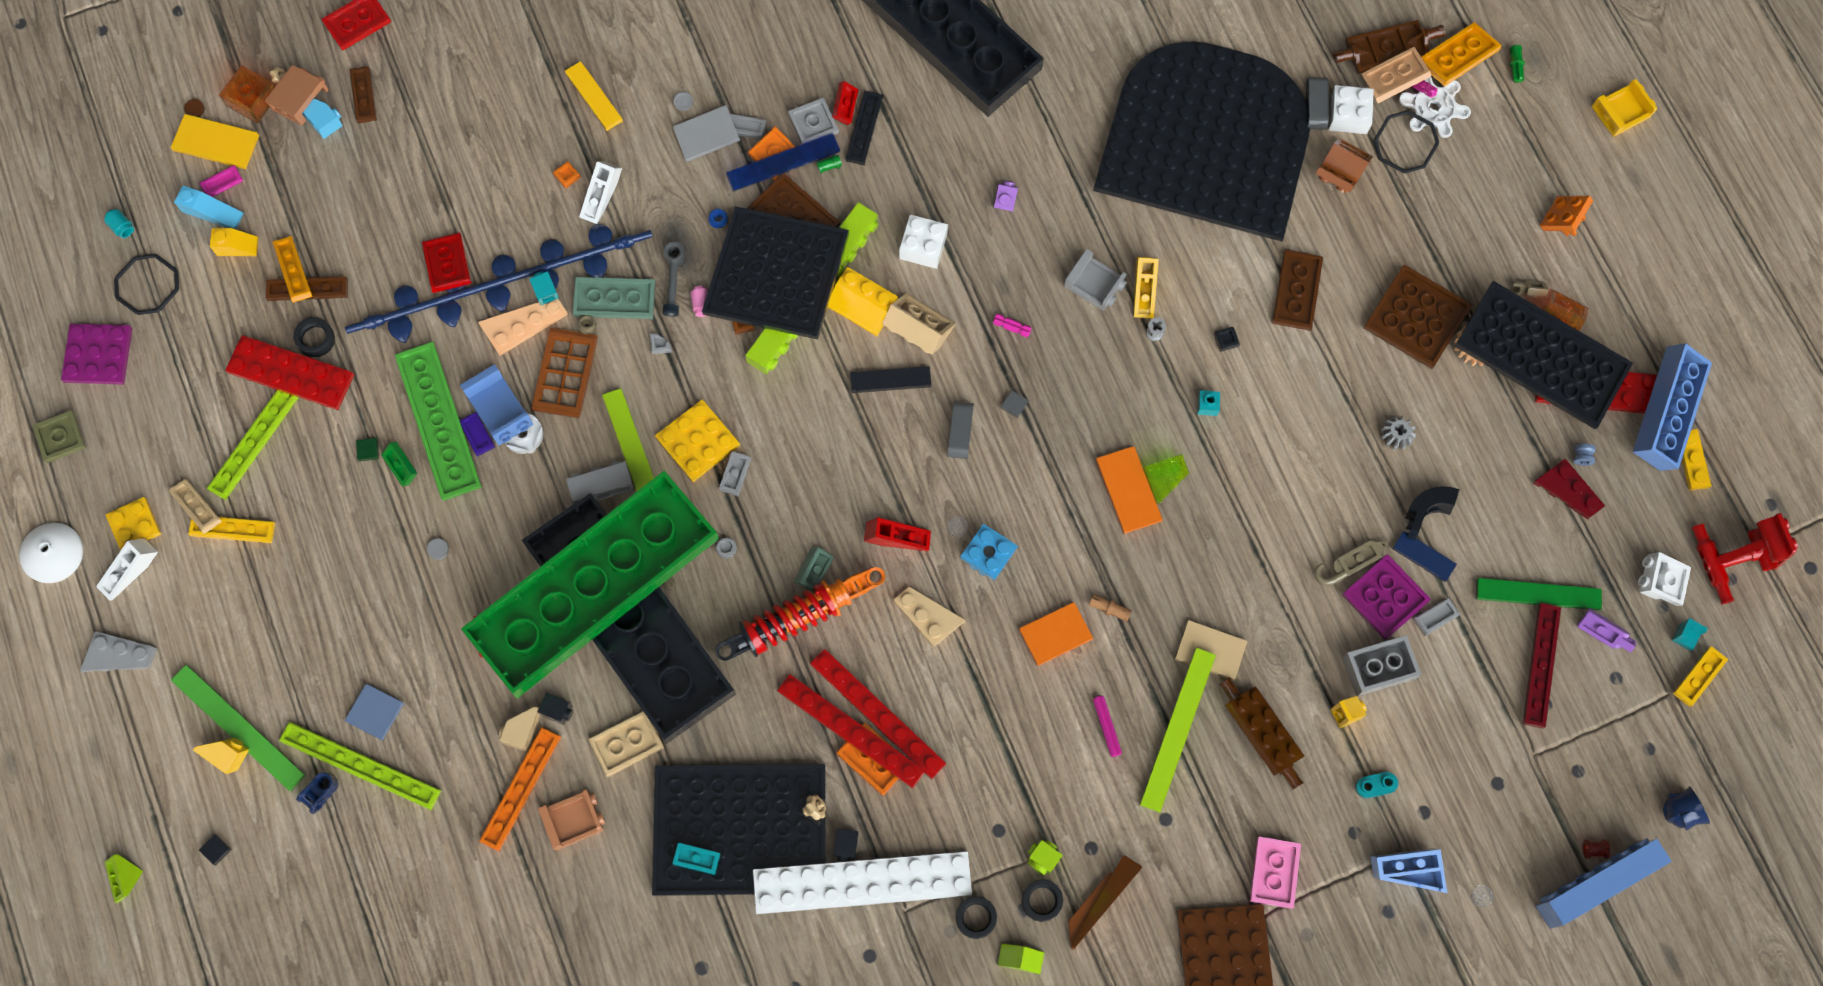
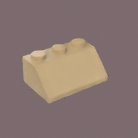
[882,293,956,354]

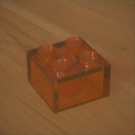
[219,65,275,124]

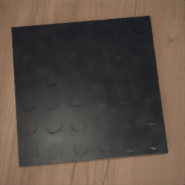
[702,206,850,340]

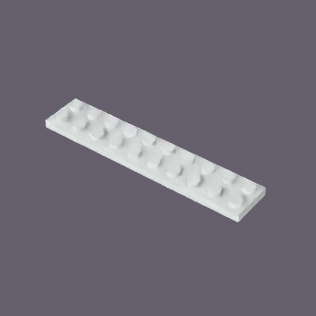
[753,852,972,914]

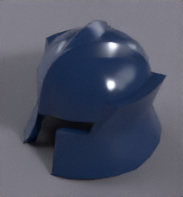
[1663,786,1710,831]

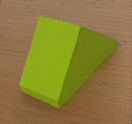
[998,944,1044,974]

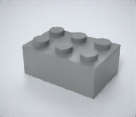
[1342,635,1421,697]

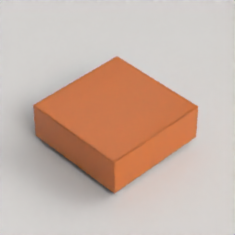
[553,161,581,189]

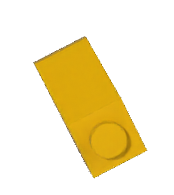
[210,228,259,256]
[1330,696,1367,728]
[193,738,250,774]

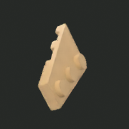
[893,587,965,648]

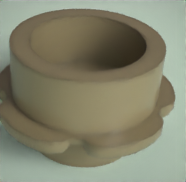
[577,315,597,334]

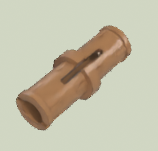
[1088,593,1132,622]

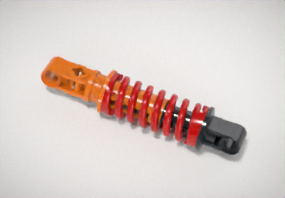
[715,567,885,661]

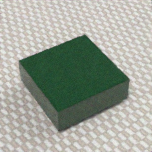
[356,438,379,462]

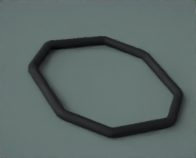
[1374,110,1439,173]
[114,254,179,315]

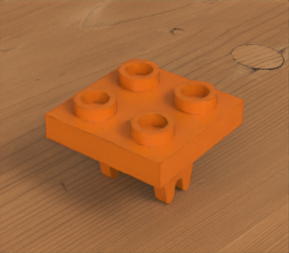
[1540,196,1593,236]

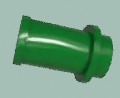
[817,154,842,174]

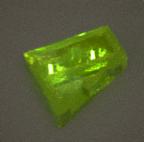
[1143,454,1189,504]

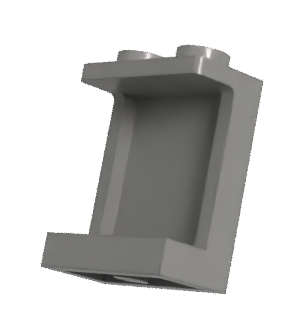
[1064,249,1127,311]

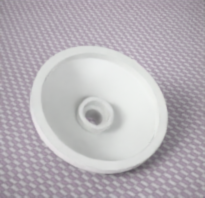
[19,522,83,583]

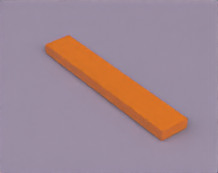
[479,727,561,852]

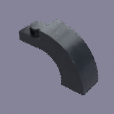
[1405,486,1460,540]

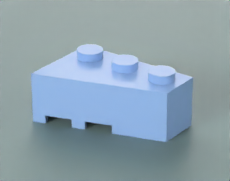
[1370,848,1447,893]

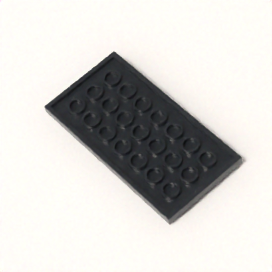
[1455,281,1633,429]

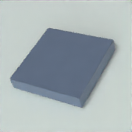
[345,684,404,741]

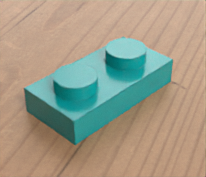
[673,843,721,875]

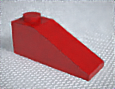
[864,517,931,551]

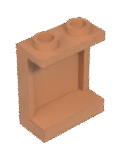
[265,65,329,126]
[538,789,605,851]

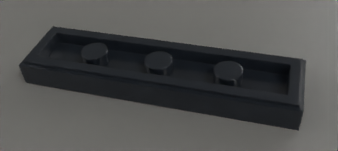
[846,91,883,166]
[850,366,932,393]

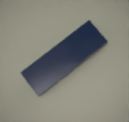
[1392,531,1457,582]

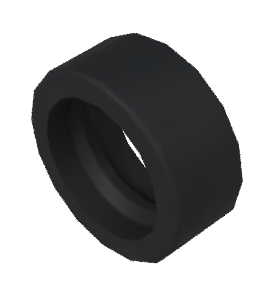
[293,317,335,357]
[1021,879,1063,922]
[956,896,997,939]

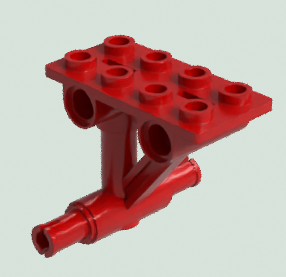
[1691,513,1798,605]

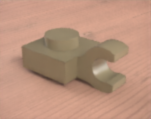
[1510,280,1549,298]

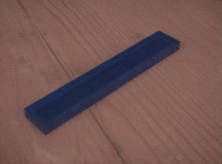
[726,133,840,192]

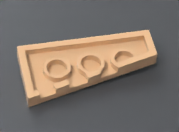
[478,299,568,356]

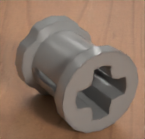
[1146,317,1166,341]

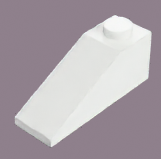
[579,161,622,224]
[96,538,158,601]

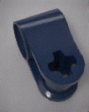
[296,773,339,814]

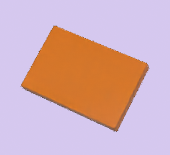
[1019,602,1093,667]
[836,722,898,796]

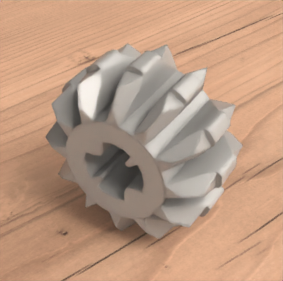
[1381,416,1416,450]

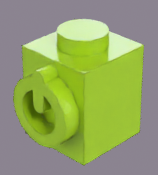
[1027,840,1063,876]

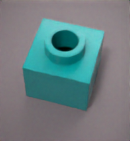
[1197,390,1220,416]

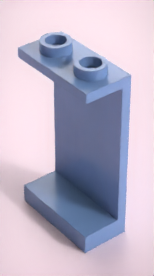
[460,364,534,446]

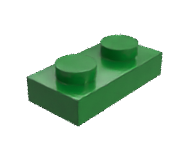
[381,441,418,487]

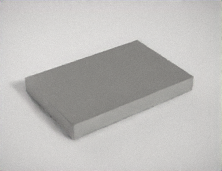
[673,105,740,162]

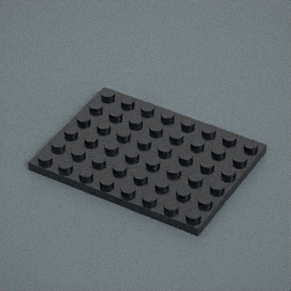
[652,764,826,896]

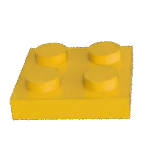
[105,497,161,550]

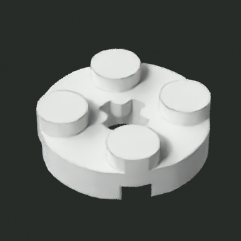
[505,413,544,454]

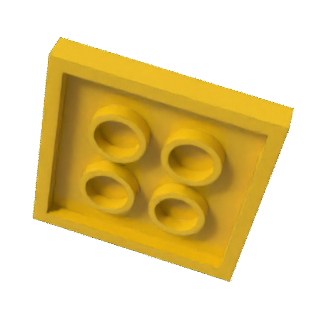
[655,399,740,482]

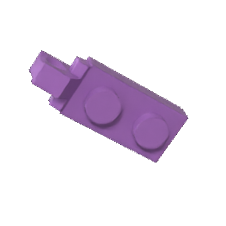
[1577,608,1637,653]

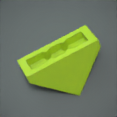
[104,854,143,903]

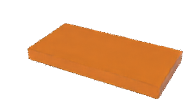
[1096,446,1163,534]

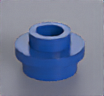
[708,209,728,228]

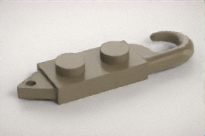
[1314,540,1388,586]

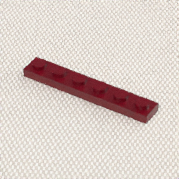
[1522,603,1562,729]

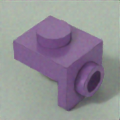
[994,180,1019,211]

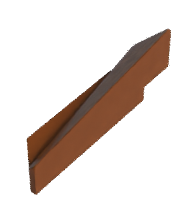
[1068,855,1143,950]

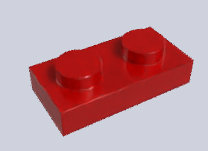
[832,81,859,125]

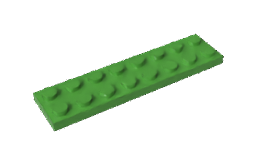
[395,342,482,501]

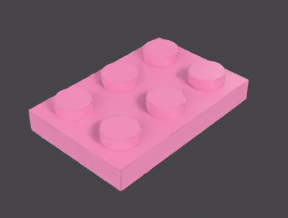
[1250,837,1301,909]

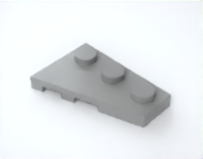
[80,631,157,673]

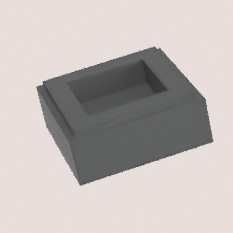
[1001,390,1029,418]

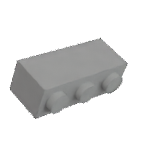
[566,461,635,504]

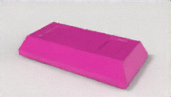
[199,165,243,197]

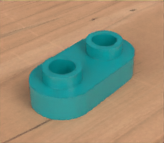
[1355,772,1398,799]

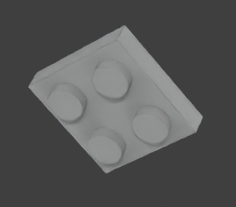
[788,98,839,147]

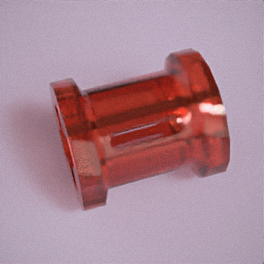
[1582,839,1610,859]

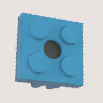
[960,523,1018,581]

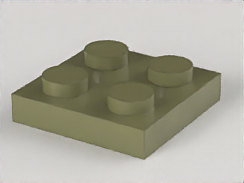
[32,410,86,463]

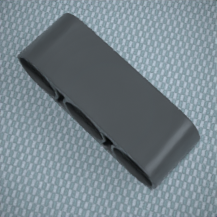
[1306,77,1329,130]
[947,401,974,459]

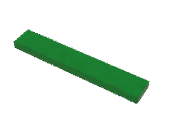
[1476,578,1602,611]

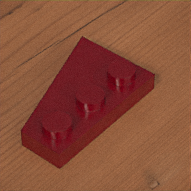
[1533,459,1605,520]

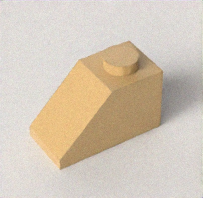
[499,707,540,752]

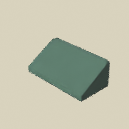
[794,547,834,592]

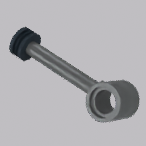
[663,242,686,317]

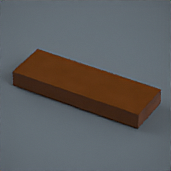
[349,66,377,124]

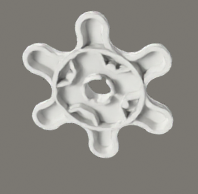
[1400,77,1471,138]

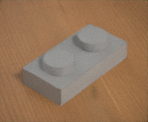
[719,451,752,496]

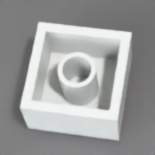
[1329,85,1374,134]
[899,215,948,269]

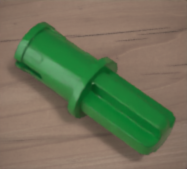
[1509,45,1525,83]

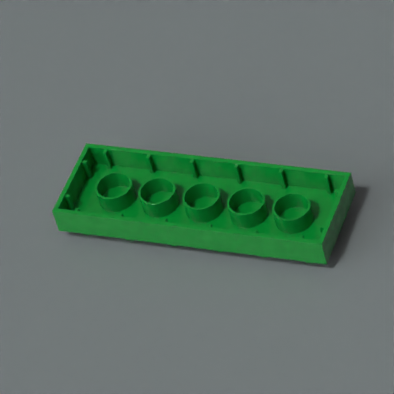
[461,470,719,699]

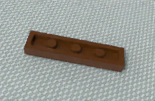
[266,277,348,301]

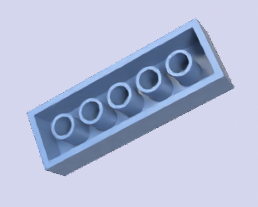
[1633,343,1712,471]
[1536,838,1672,929]

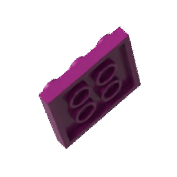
[61,324,133,385]
[1342,554,1431,641]

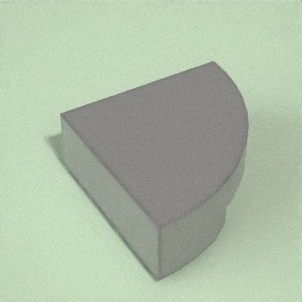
[650,333,672,355]

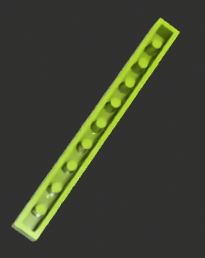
[745,202,879,375]

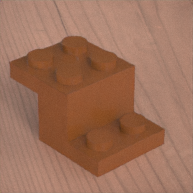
[1315,138,1373,193]

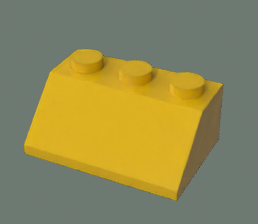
[828,267,898,337]

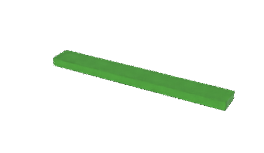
[171,665,306,792]

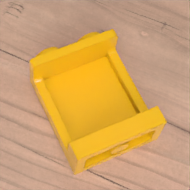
[1591,79,1657,137]

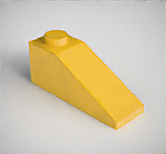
[1134,256,1159,318]

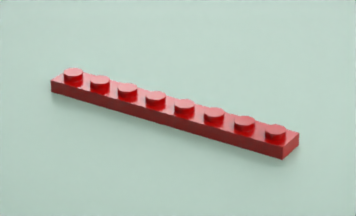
[810,649,946,780]
[777,674,925,789]

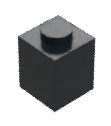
[538,693,573,725]
[833,828,859,862]

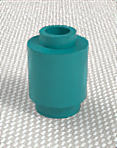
[104,209,134,238]

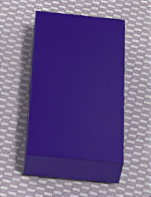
[460,412,495,457]

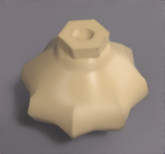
[269,67,286,88]
[803,794,826,820]

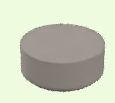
[716,537,737,559]
[427,539,449,560]

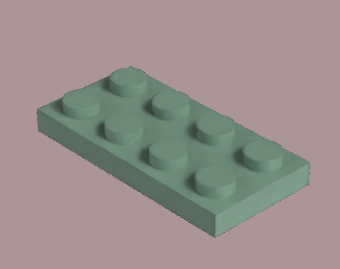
[573,277,656,319]

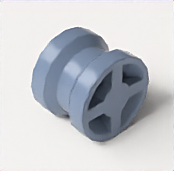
[1574,444,1596,466]

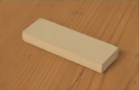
[168,478,221,534]

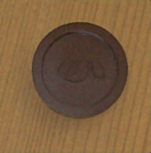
[184,99,205,117]

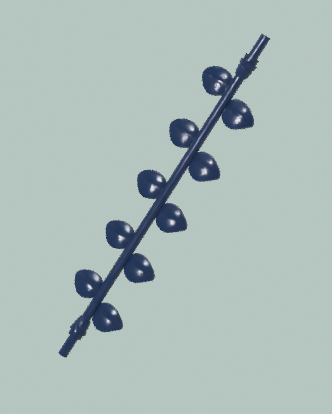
[345,224,653,343]

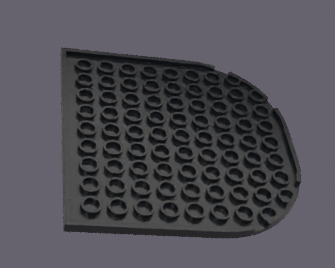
[1093,42,1310,242]

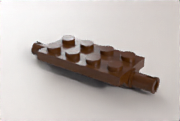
[1333,20,1445,74]
[1219,677,1305,790]

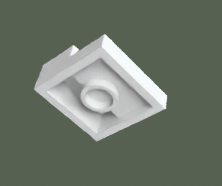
[1638,552,1691,606]

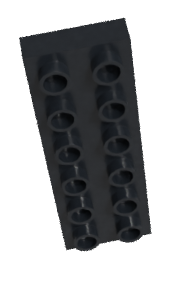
[862,0,1044,117]
[522,493,736,744]

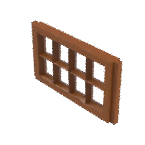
[531,328,598,418]

